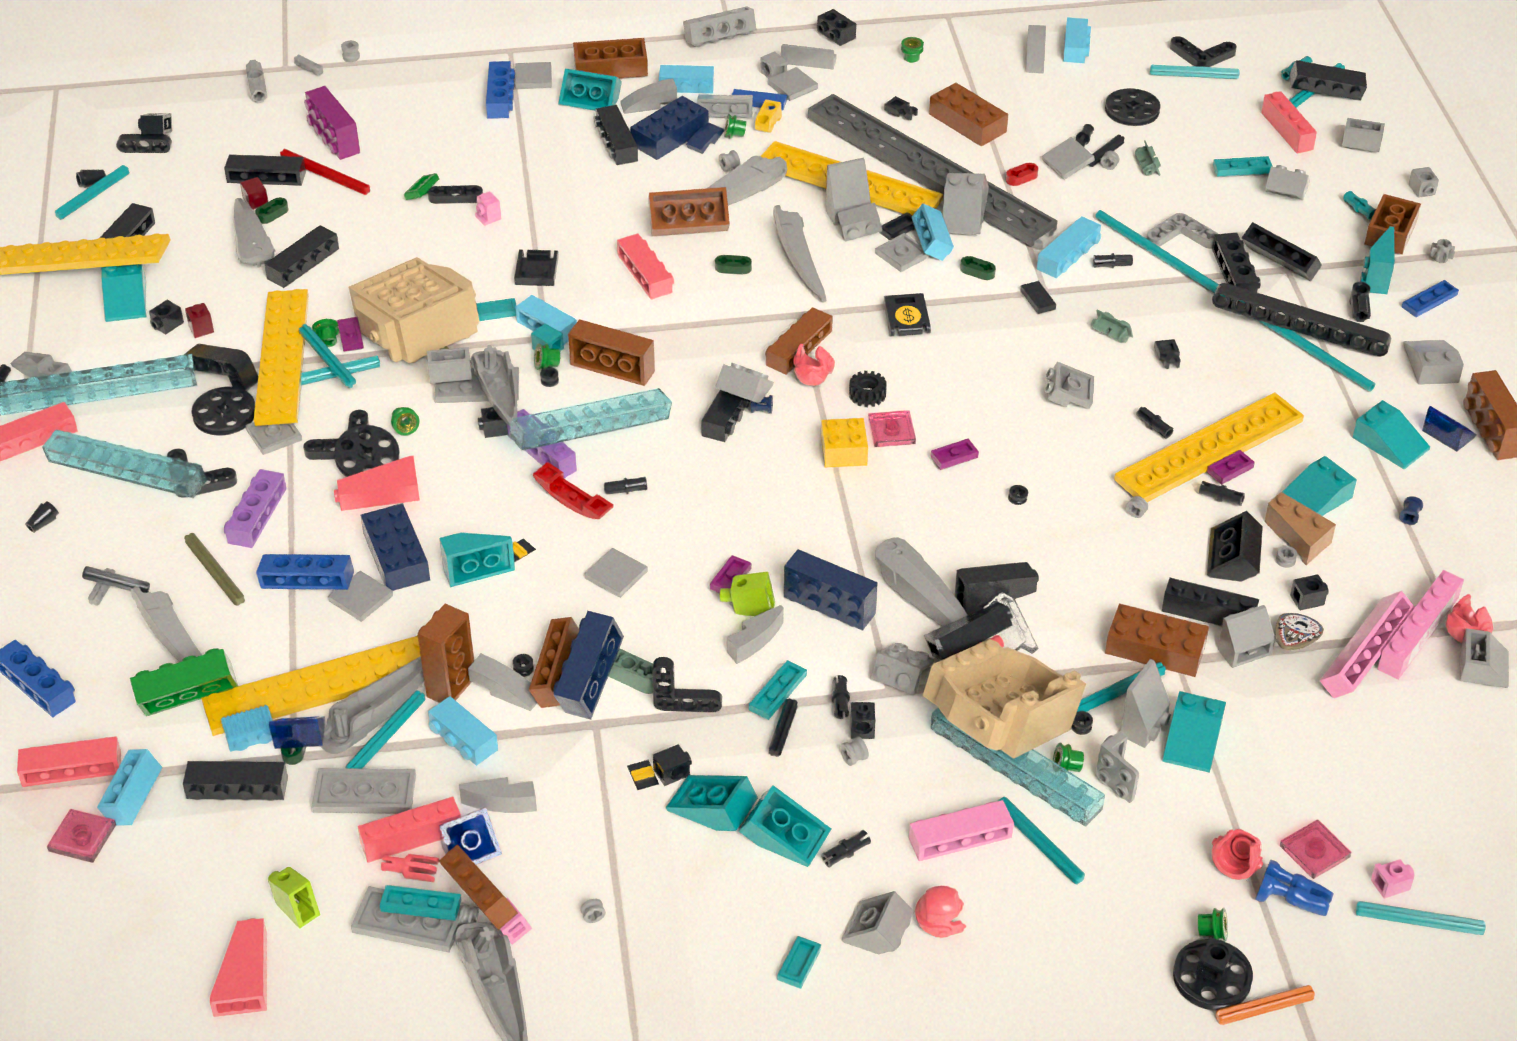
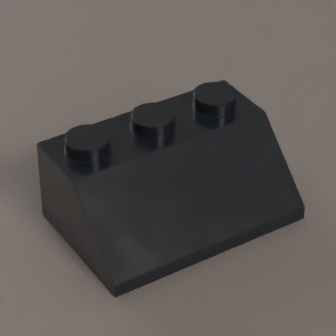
[1207,510,1263,582]

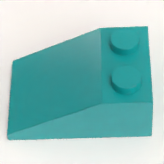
[1360,226,1395,295]
[101,264,147,322]
[1352,400,1430,470]
[1282,456,1357,516]
[439,532,515,588]
[1162,691,1226,773]
[666,775,758,831]
[738,785,832,867]

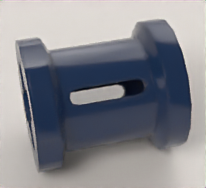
[751,395,773,414]
[1399,496,1424,525]

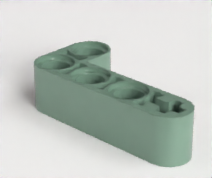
[608,649,659,694]

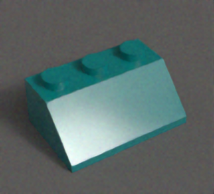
[558,68,622,111]

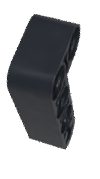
[182,343,258,391]

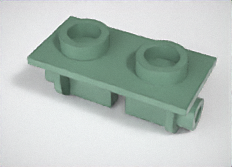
[1135,140,1161,176]
[1091,309,1134,343]

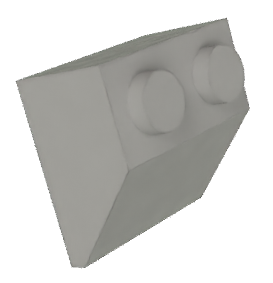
[841,891,914,955]

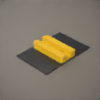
[513,538,536,563]
[627,759,659,791]

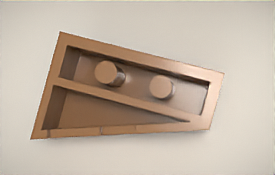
[1264,492,1336,566]

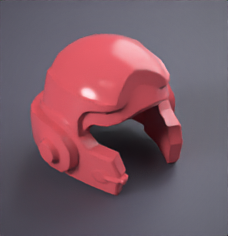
[793,344,835,386]
[1446,594,1493,643]
[1212,829,1263,880]
[915,885,966,938]

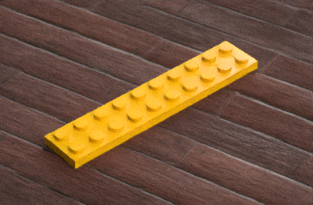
[761,141,943,216]
[0,233,171,275]
[254,289,309,426]
[1114,392,1304,502]
[201,636,421,736]

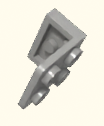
[871,643,934,695]
[1095,730,1139,803]

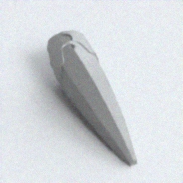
[708,155,787,206]
[234,198,276,268]
[773,205,827,302]
[470,345,517,427]
[875,537,983,642]
[131,586,202,662]
[317,656,424,754]
[454,922,528,1041]

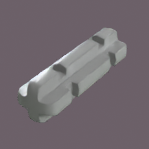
[294,54,324,76]
[88,568,115,606]

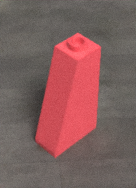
[334,455,420,511]
[210,918,267,1017]

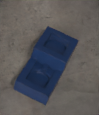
[686,122,724,154]

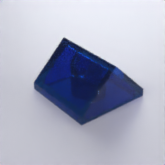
[1422,406,1477,452]
[269,716,325,749]
[439,808,502,865]

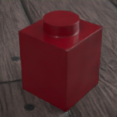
[240,177,268,209]
[185,303,214,338]

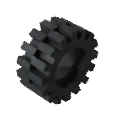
[849,370,887,408]

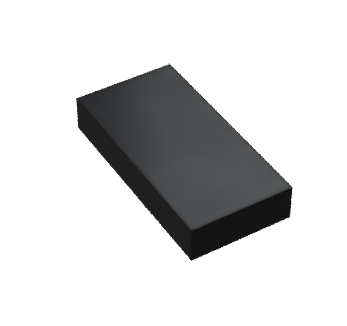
[879,212,916,240]
[1020,281,1056,314]

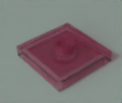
[868,410,916,447]
[47,809,116,863]
[1279,819,1352,879]

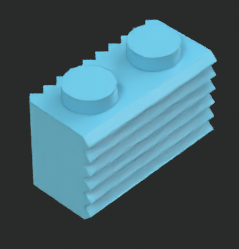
[221,705,277,752]

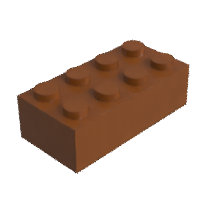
[573,38,648,79]
[929,82,1009,147]
[648,187,730,236]
[568,319,655,386]
[1463,370,1517,460]
[417,603,474,703]
[1105,603,1209,677]

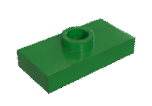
[404,173,440,200]

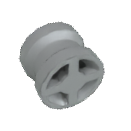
[341,40,360,62]
[719,150,741,172]
[840,737,869,766]

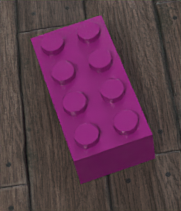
[304,86,360,160]

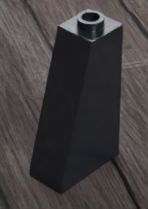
[954,562,1039,615]
[924,602,1013,661]

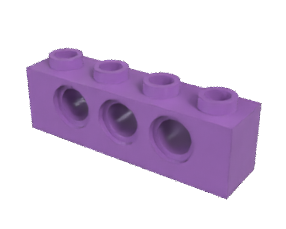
[507,409,577,478]
[224,469,287,548]

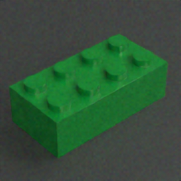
[130,648,238,716]

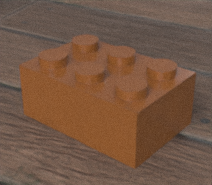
[1364,194,1422,255]

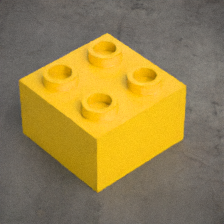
[821,418,868,468]

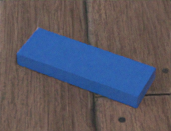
[732,89,787,111]
[1402,280,1459,318]

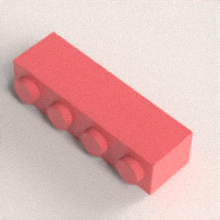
[1261,91,1317,154]
[617,233,674,300]
[0,402,78,461]
[17,736,121,787]
[357,797,463,863]

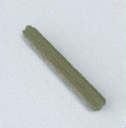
[184,533,245,606]

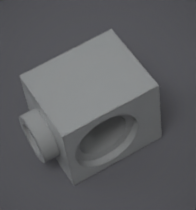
[760,51,787,79]
[1408,166,1439,198]

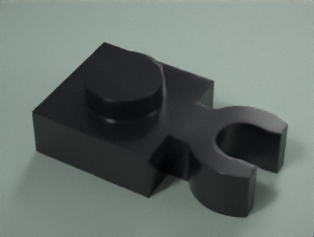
[884,96,918,120]
[1154,339,1181,369]

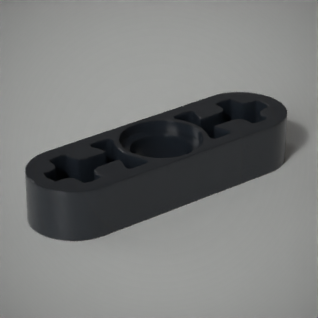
[116,134,172,153]
[428,185,483,204]

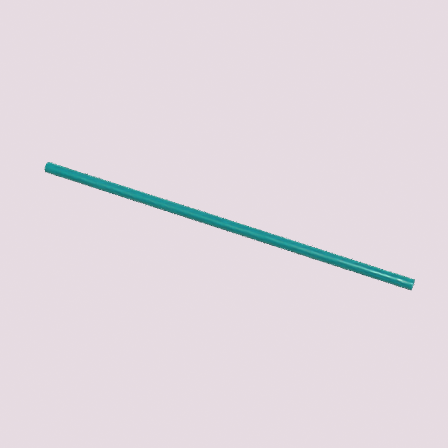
[1095,210,1376,392]

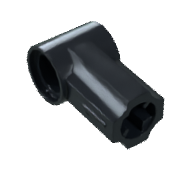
[1349,282,1371,322]

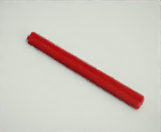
[280,149,371,195]

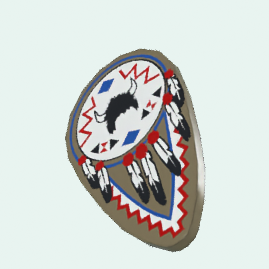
[1275,613,1324,650]

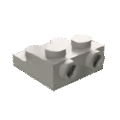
[1045,361,1095,409]

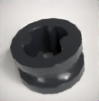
[540,367,559,387]
[1008,485,1029,505]
[512,654,534,677]
[1071,711,1093,735]

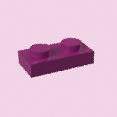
[337,317,364,352]
[931,438,979,470]
[1207,450,1255,485]
[710,555,752,593]

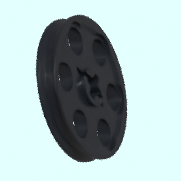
[1105,88,1161,126]
[191,386,255,436]
[334,425,400,477]
[1173,939,1253,1011]

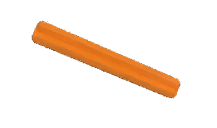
[1215,985,1315,1025]

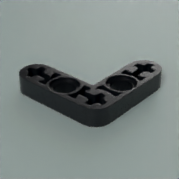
[1170,36,1237,67]
[303,409,369,460]
[167,448,238,498]
[652,657,723,712]

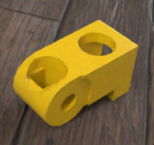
[755,99,782,133]

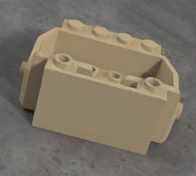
[348,257,479,363]
[923,639,1086,759]

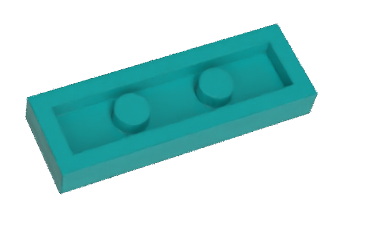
[1213,156,1273,177]
[749,660,807,720]
[380,885,462,921]

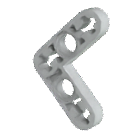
[1147,213,1218,249]

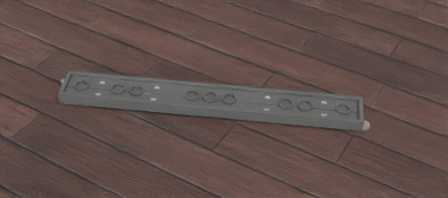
[808,94,1058,249]

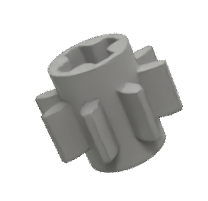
[1430,239,1455,263]

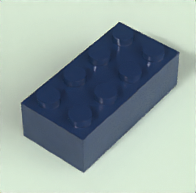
[630,95,709,160]
[360,503,430,591]
[784,549,878,631]
[553,611,624,720]

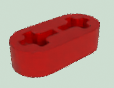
[1006,163,1039,186]

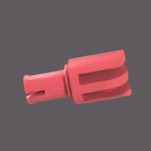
[381,854,439,882]

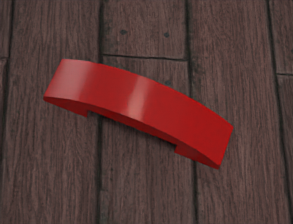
[533,462,614,519]

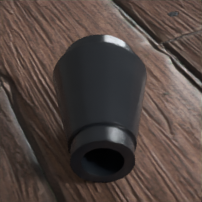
[76,169,106,188]
[25,501,59,533]

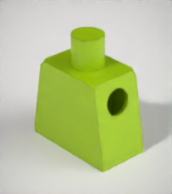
[720,572,775,617]
[268,867,321,929]

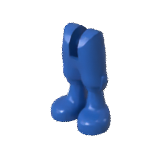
[1255,859,1334,916]

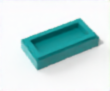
[476,298,517,321]
[777,936,822,989]

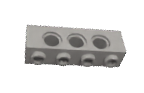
[683,6,757,46]

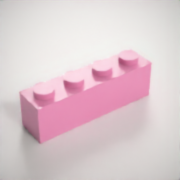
[909,800,1014,861]

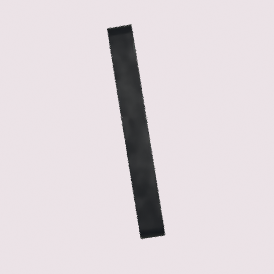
[1212,283,1392,357]

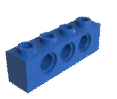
[486,61,515,119]
[256,554,354,590]
[0,639,76,718]

